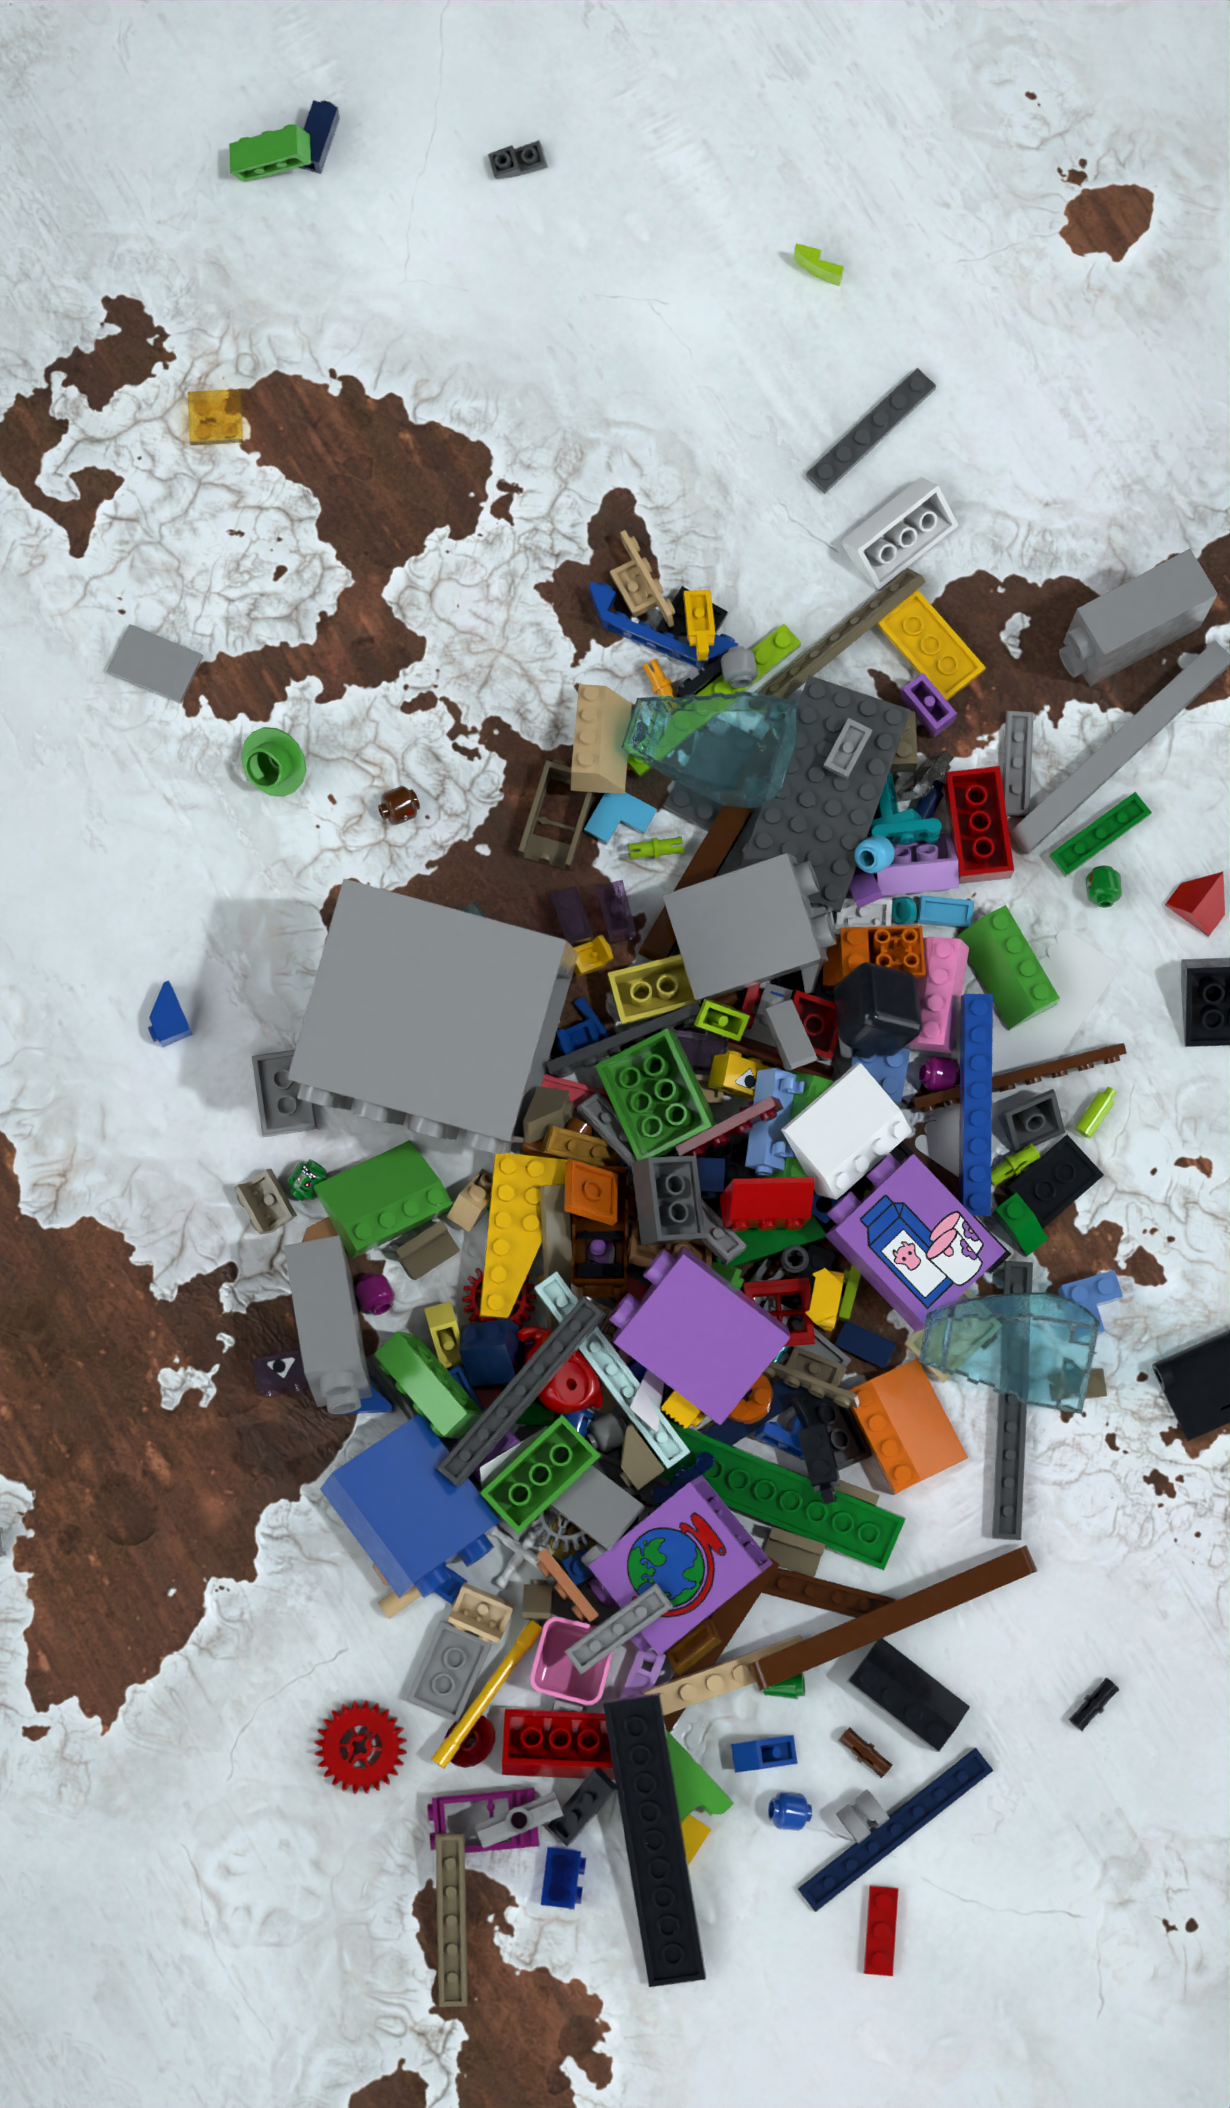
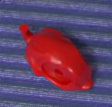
[516,1326,604,1414]

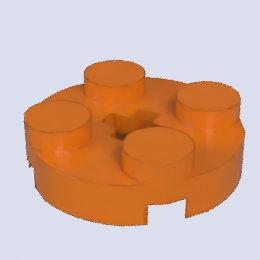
[727,1374,773,1424]

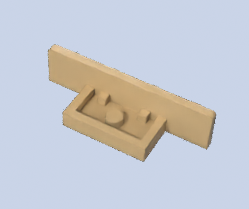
[610,530,675,627]

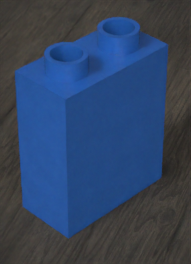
[320,1414,501,1598]

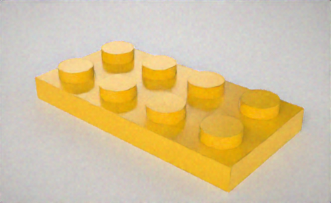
[876,589,986,701]

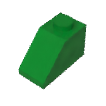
[992,1193,1048,1257]

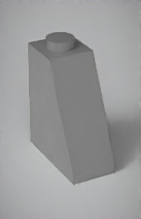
[763,997,818,1071]

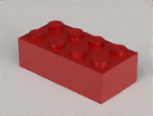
[943,766,1014,884]

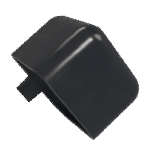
[834,962,923,1059]

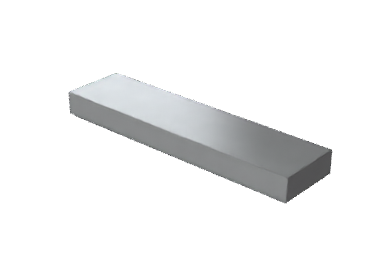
[1003,711,1034,818]
[564,1583,673,1675]

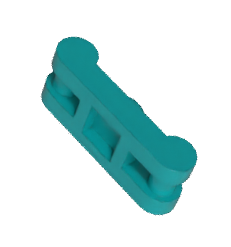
[871,818,942,845]

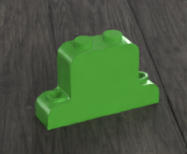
[666,1729,734,1822]

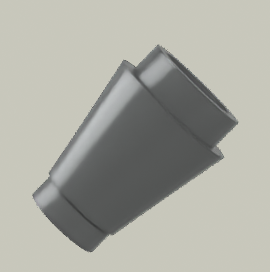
[781,1245,809,1273]

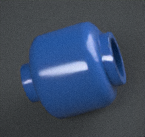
[768,1792,812,1831]

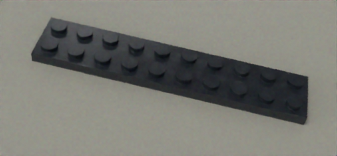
[603,1693,707,1987]

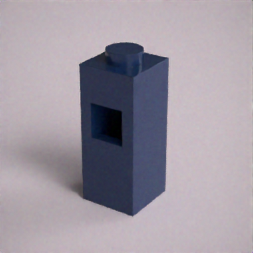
[298,100,340,174]

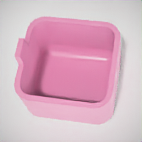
[530,1617,614,1706]

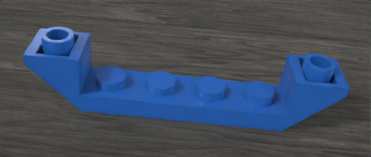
[589,582,738,669]

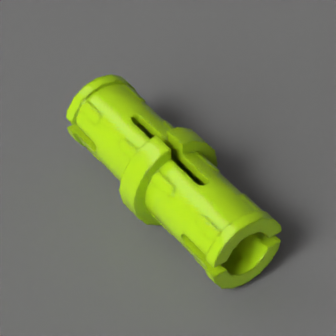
[628,836,684,860]
[991,1143,1041,1187]

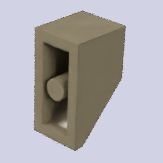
[523,1086,574,1144]
[619,1423,665,1490]
[522,1579,553,1621]

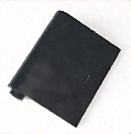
[1152,1330,1230,1441]

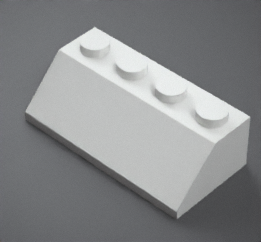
[841,477,959,590]

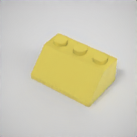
[608,954,701,1025]

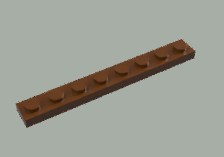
[910,1043,1127,1113]

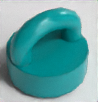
[891,897,918,924]

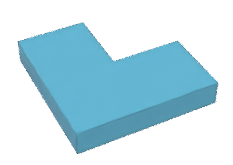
[584,792,657,844]

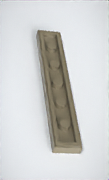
[540,1184,572,1330]
[436,1832,468,2007]

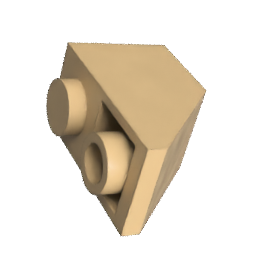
[447,1169,493,1232]

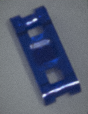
[652,1452,715,1503]

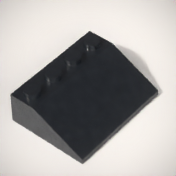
[1181,958,1230,1047]

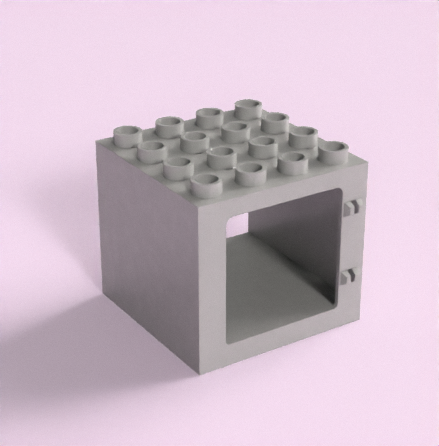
[287,878,578,1155]

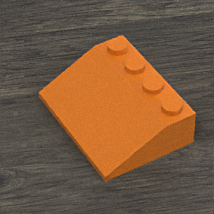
[849,1358,968,1495]

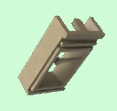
[518,759,594,872]

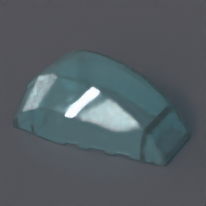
[622,691,798,808]
[919,1292,1100,1414]

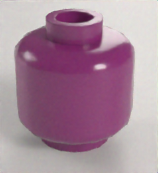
[919,1056,960,1092]
[355,1273,395,1315]

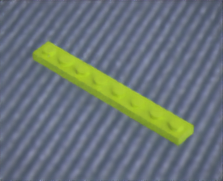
[627,624,801,778]

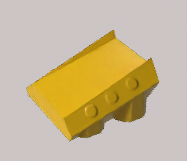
[805,1268,844,1332]

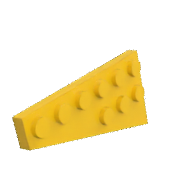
[479,1153,568,1319]

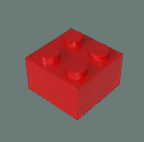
[791,990,839,1061]

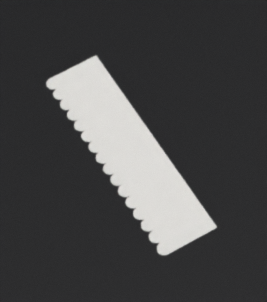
[915,930,1121,1177]

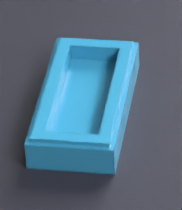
[917,895,974,929]

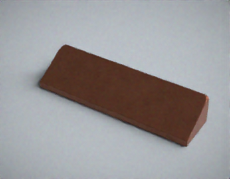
[726,1036,834,1080]

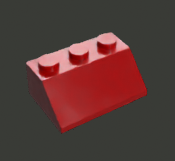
[720,1177,815,1232]

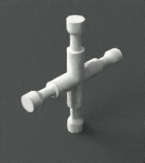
[489,1515,554,1589]

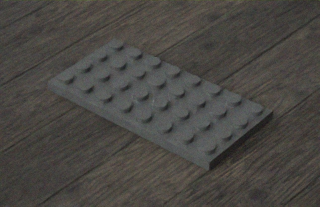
[740,675,911,912]

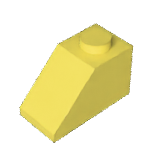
[424,1301,463,1369]

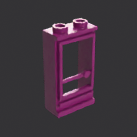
[427,1788,540,1853]

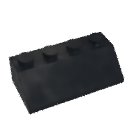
[846,1638,970,1752]

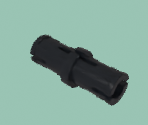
[1069,1677,1120,1732]

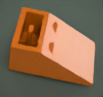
[838,926,926,981]

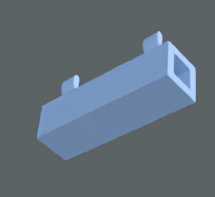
[745,1068,804,1176]

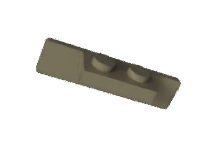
[762,1346,860,1408]

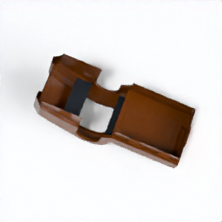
[571,1166,629,1300]

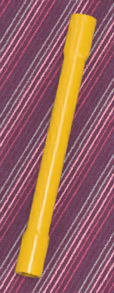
[431,1620,543,1769]

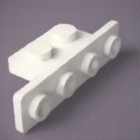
[833,895,918,934]

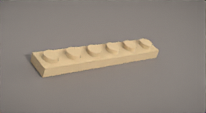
[642,1635,803,1715]

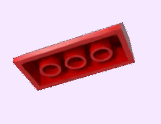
[502,1709,615,1780]

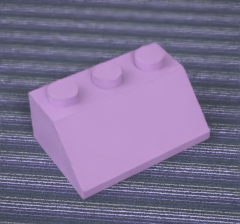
[873,833,959,897]

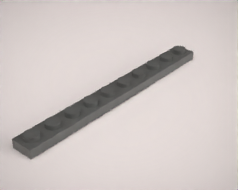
[992,1261,1033,1541]

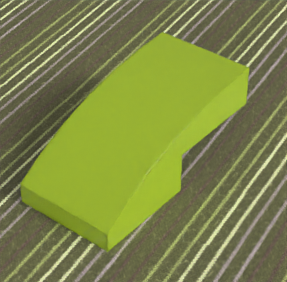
[793,243,844,286]

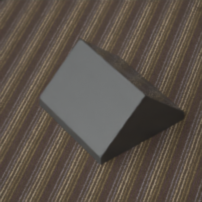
[998,1089,1065,1153]

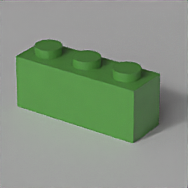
[229,124,311,182]

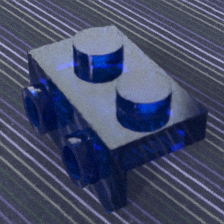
[541,1847,586,1910]

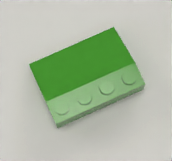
[595,1029,717,1161]
[313,1140,453,1259]

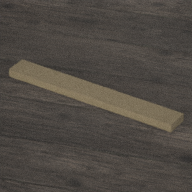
[748,568,926,716]

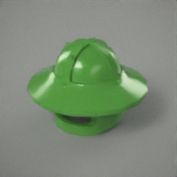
[241,727,306,797]

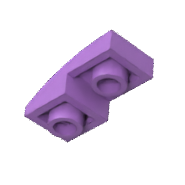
[848,868,883,908]

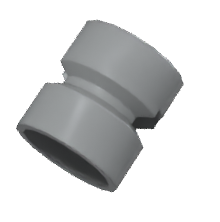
[836,1789,890,1844]

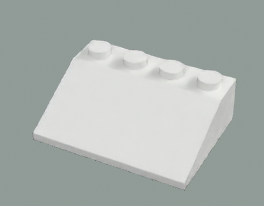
[781,1062,912,1200]

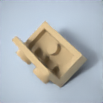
[447,1582,515,1643]

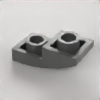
[488,140,548,179]

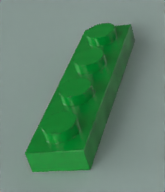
[1049,792,1152,877]

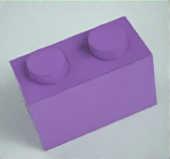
[900,673,957,738]

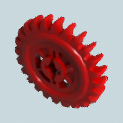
[314,1700,407,1794]

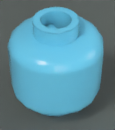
[854,835,895,874]

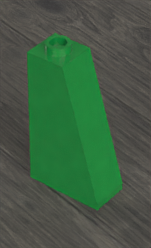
[712,1213,826,1268]

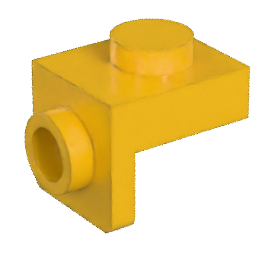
[574,935,613,977]

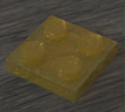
[188,389,244,445]

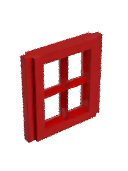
[743,1278,815,1347]

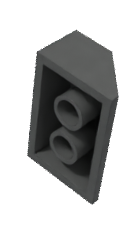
[632,1156,706,1246]

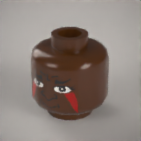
[378,786,420,825]

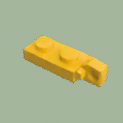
[683,590,715,661]

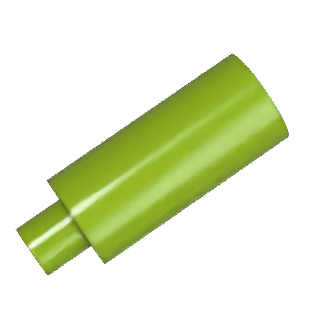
[1074,1086,1117,1139]

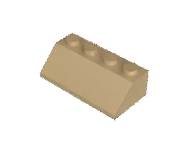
[571,684,632,794]

